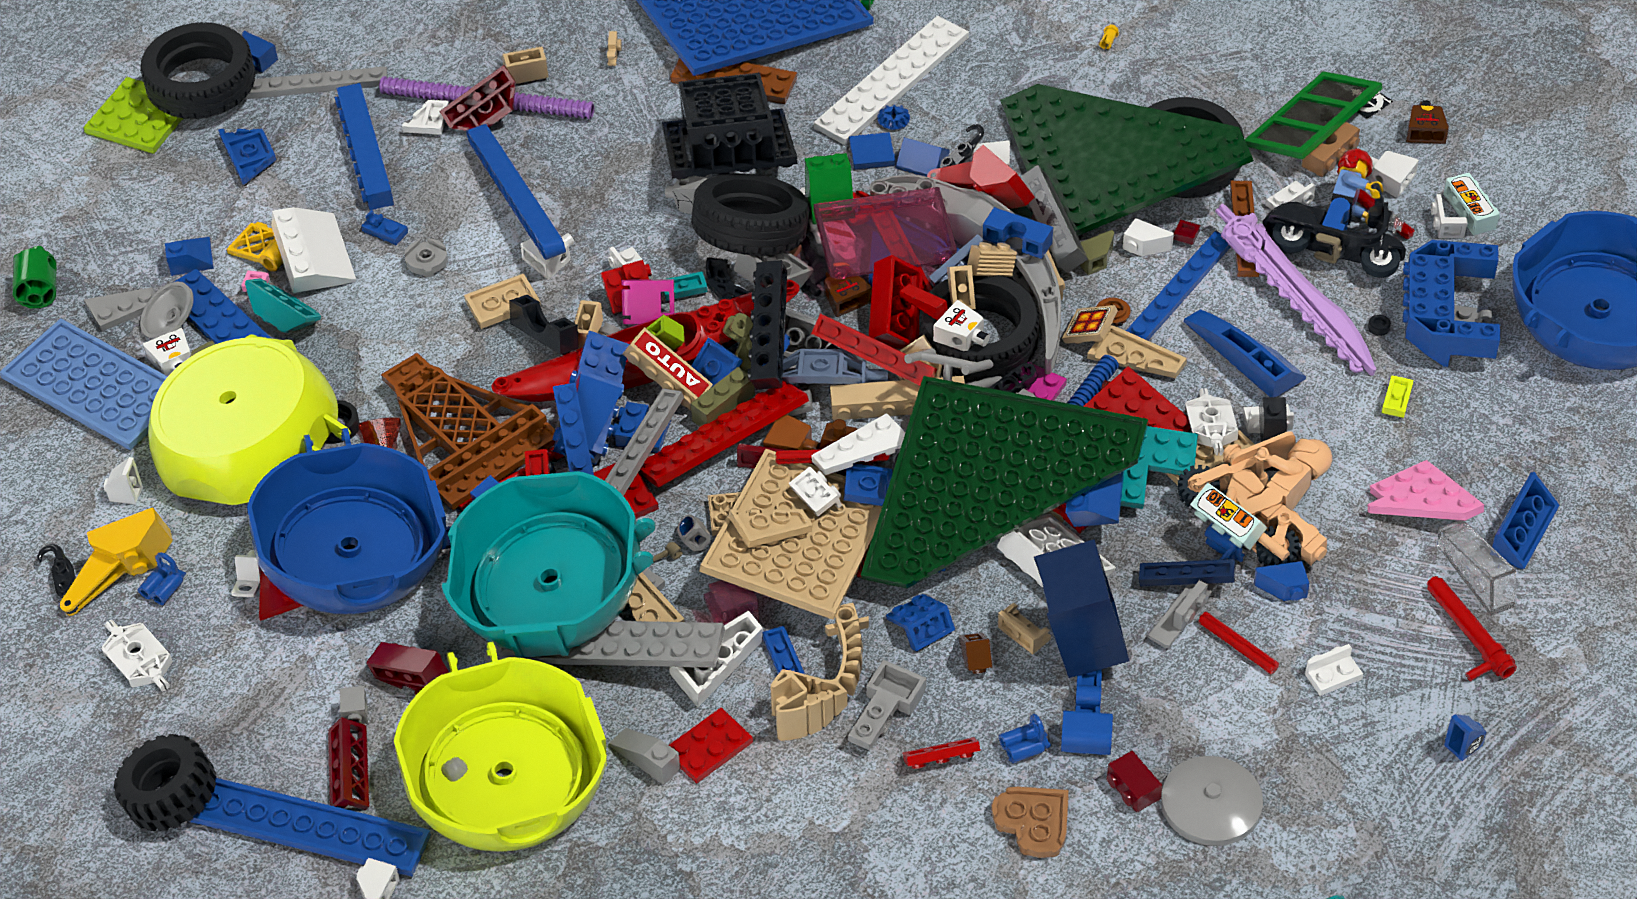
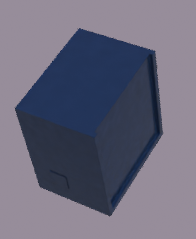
[1034,539,1130,678]

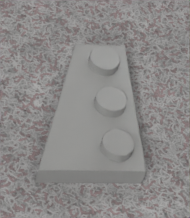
[84,287,155,332]

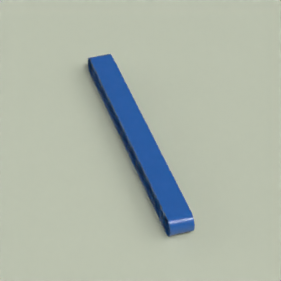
[466,124,566,260]

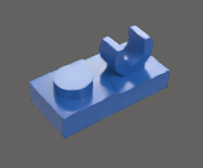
[361,210,408,245]

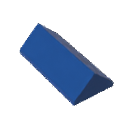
[1490,472,1560,569]

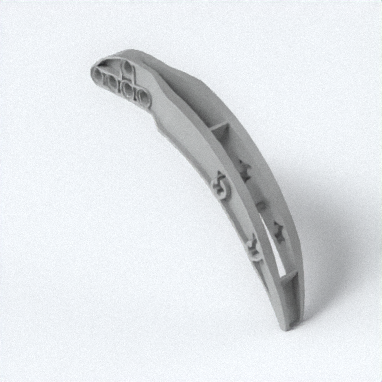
[870,175,1061,374]

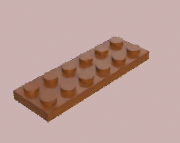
[670,58,797,104]

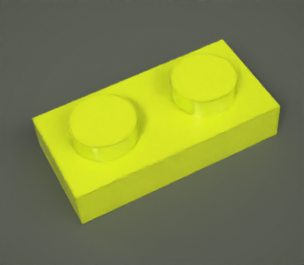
[1382,375,1414,418]

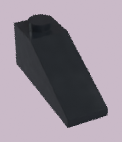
[1259,397,1287,471]

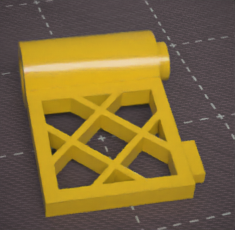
[226,222,283,272]

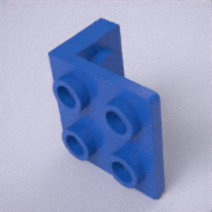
[885,594,955,651]

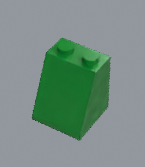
[805,153,855,225]

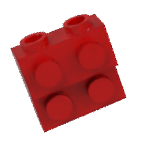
[600,260,652,315]

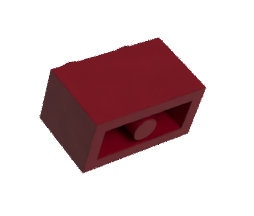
[1106,750,1163,813]

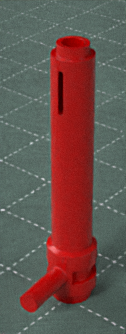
[1427,576,1517,681]

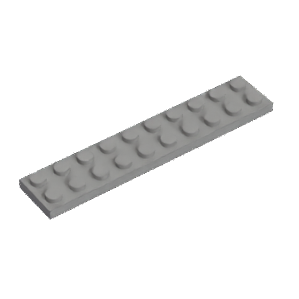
[484,621,725,668]

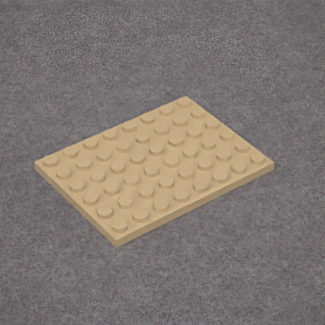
[699,449,882,620]

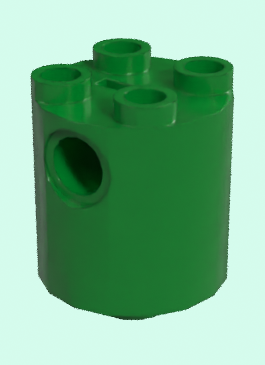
[13,246,57,309]

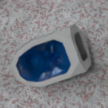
[677,514,710,551]

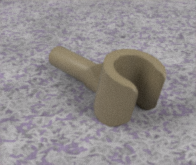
[653,542,683,562]

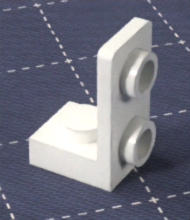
[1431,194,1467,238]

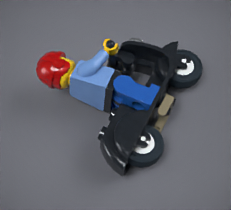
[1262,148,1406,278]

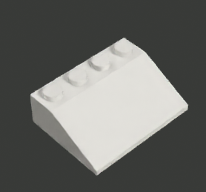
[271,207,356,293]
[997,514,1116,587]

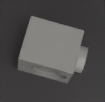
[340,686,368,724]

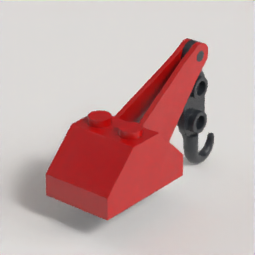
[927,124,1035,209]

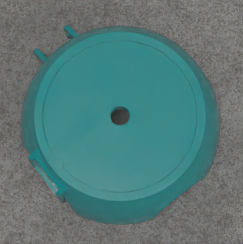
[442,471,656,658]

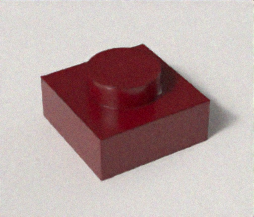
[1173,219,1201,245]

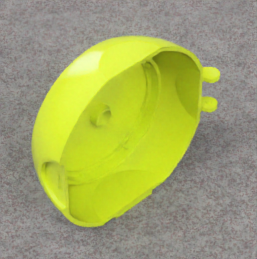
[148,334,351,505]
[394,641,607,851]

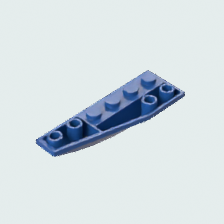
[1184,309,1306,397]

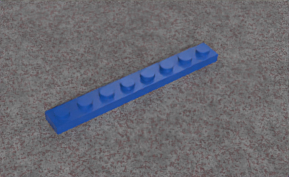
[1126,231,1231,341]

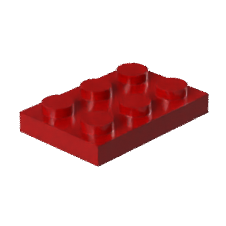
[593,463,659,519]
[669,707,753,784]

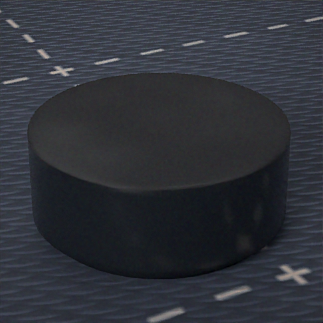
[1368,315,1391,336]

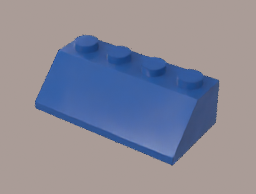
[1065,471,1124,527]

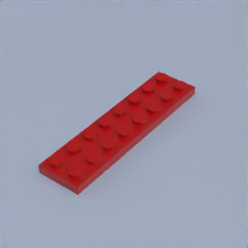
[638,381,809,488]

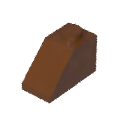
[958,632,993,674]

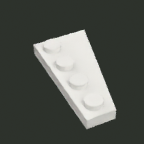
[811,413,906,475]

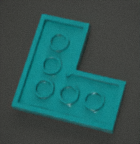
[1121,426,1198,509]

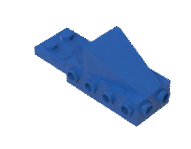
[552,330,630,466]

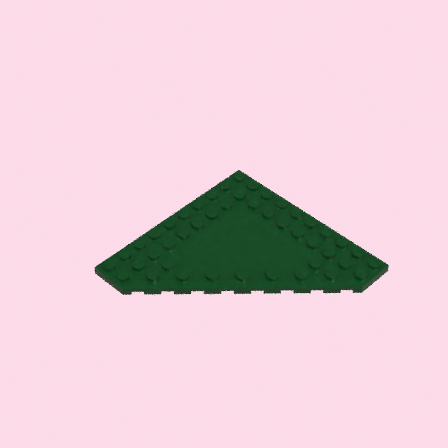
[1000,84,1254,236]
[861,376,1148,589]

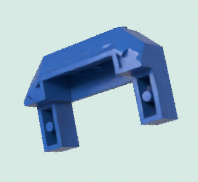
[1402,240,1500,367]

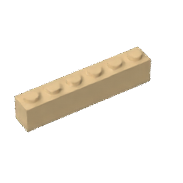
[830,376,965,420]

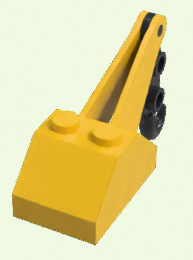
[37,507,173,616]

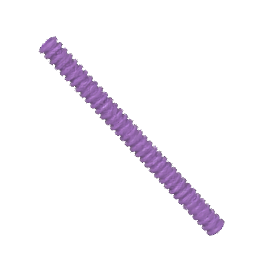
[379,76,594,119]

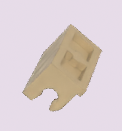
[998,603,1051,654]

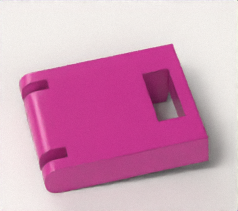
[622,279,675,324]

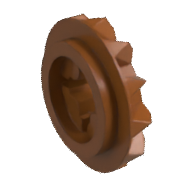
[1096,297,1131,326]

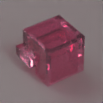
[703,580,759,625]

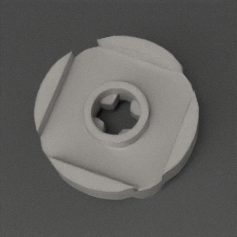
[405,239,448,277]

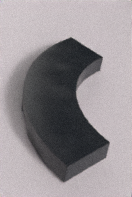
[706,257,751,300]

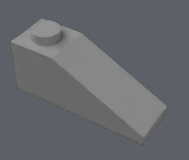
[609,728,680,785]

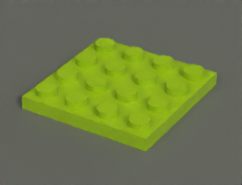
[83,77,183,154]

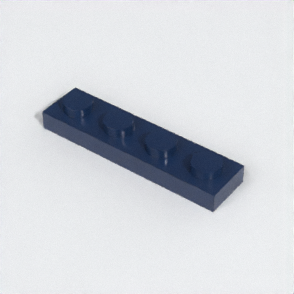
[1139,559,1236,586]

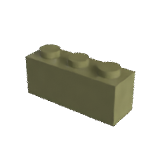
[691,367,755,427]

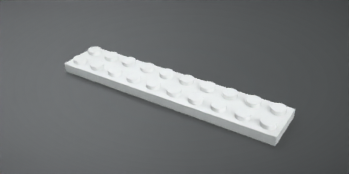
[813,16,969,146]

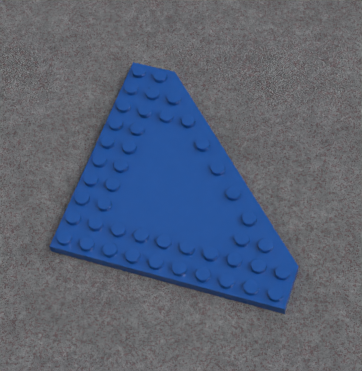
[636,0,874,75]

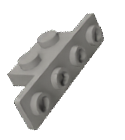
[1148,580,1217,648]

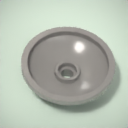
[140,282,193,340]

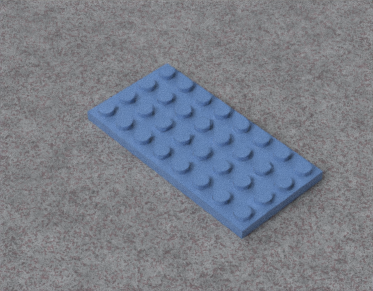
[0,318,168,450]

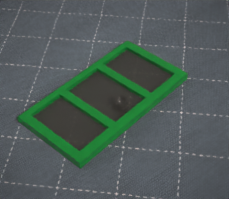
[1245,71,1383,160]

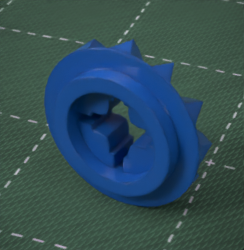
[877,104,910,130]

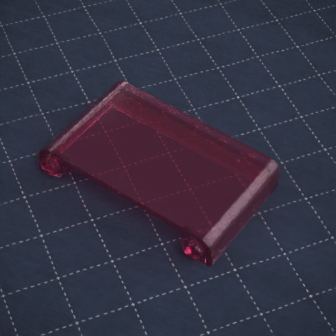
[813,187,957,279]

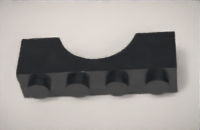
[509,295,578,355]

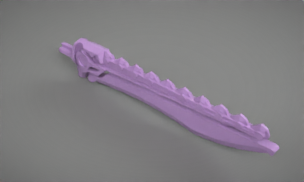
[1215,204,1376,376]

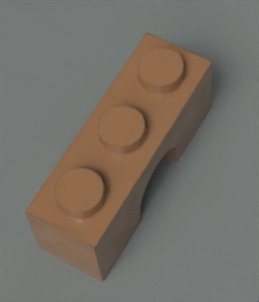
[1301,122,1360,177]

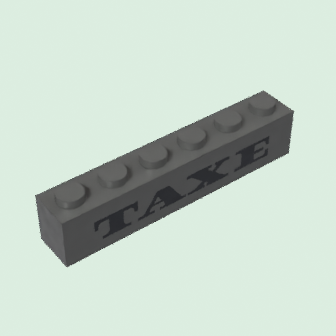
[1020,165,1088,273]

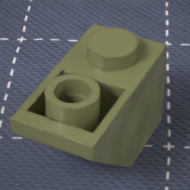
[1080,230,1114,275]

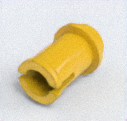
[1099,24,1119,50]

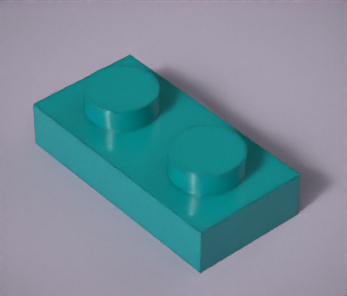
[663,271,708,301]

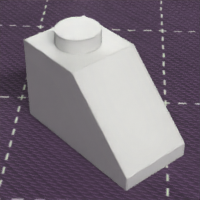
[1123,218,1174,256]
[104,457,143,505]
[356,858,399,899]

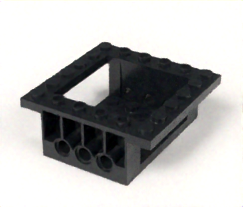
[662,73,798,180]

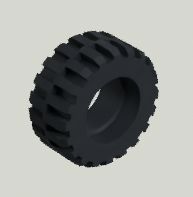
[114,734,217,831]

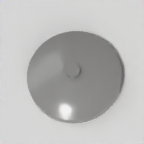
[1161,756,1263,846]

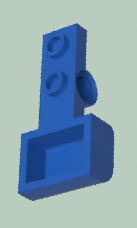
[1061,669,1113,755]

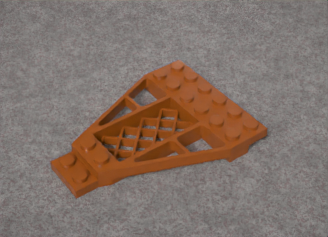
[381,353,555,510]

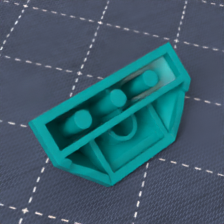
[245,278,321,333]

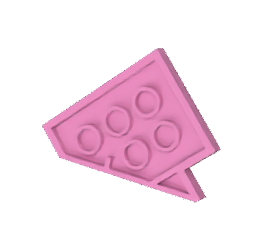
[1368,460,1484,521]

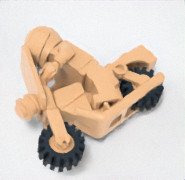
[1178,432,1333,567]

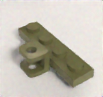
[723,304,770,373]

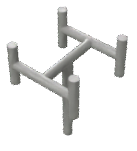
[900,348,1002,430]

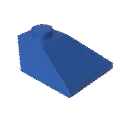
[165,236,214,276]

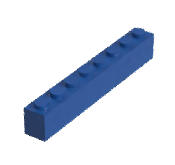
[334,83,394,210]

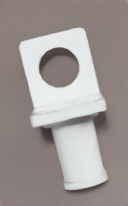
[231,550,260,597]

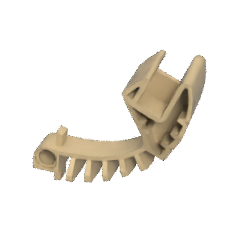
[770,603,869,741]

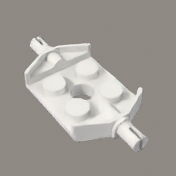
[1185,388,1238,456]
[102,620,173,691]

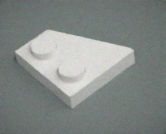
[402,100,449,135]

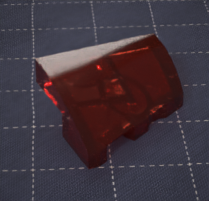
[359,418,401,450]

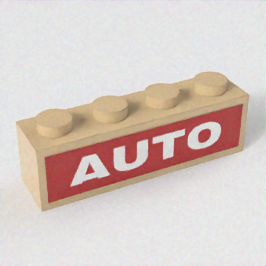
[623,327,713,411]

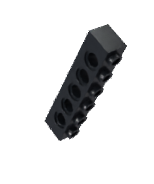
[748,260,788,390]

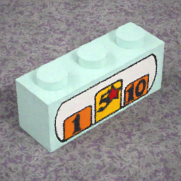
[1443,173,1500,236]
[1190,482,1267,550]

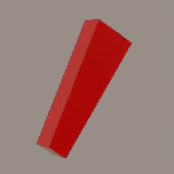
[900,284,948,321]

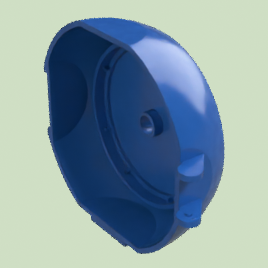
[1512,211,1637,370]
[247,428,447,614]

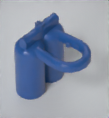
[1204,523,1245,562]
[137,552,186,605]
[999,714,1051,764]

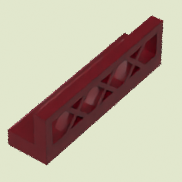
[328,717,369,810]

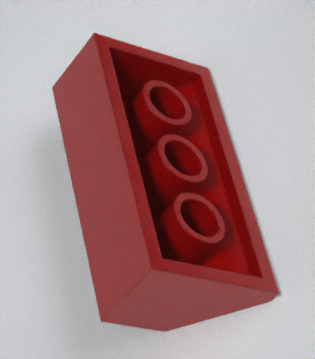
[869,255,923,349]

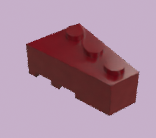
[366,642,449,695]

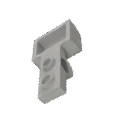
[848,660,927,750]

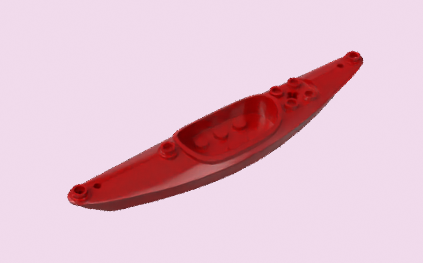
[491,280,800,402]

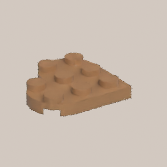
[991,787,1069,858]

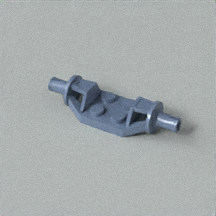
[783,349,888,389]

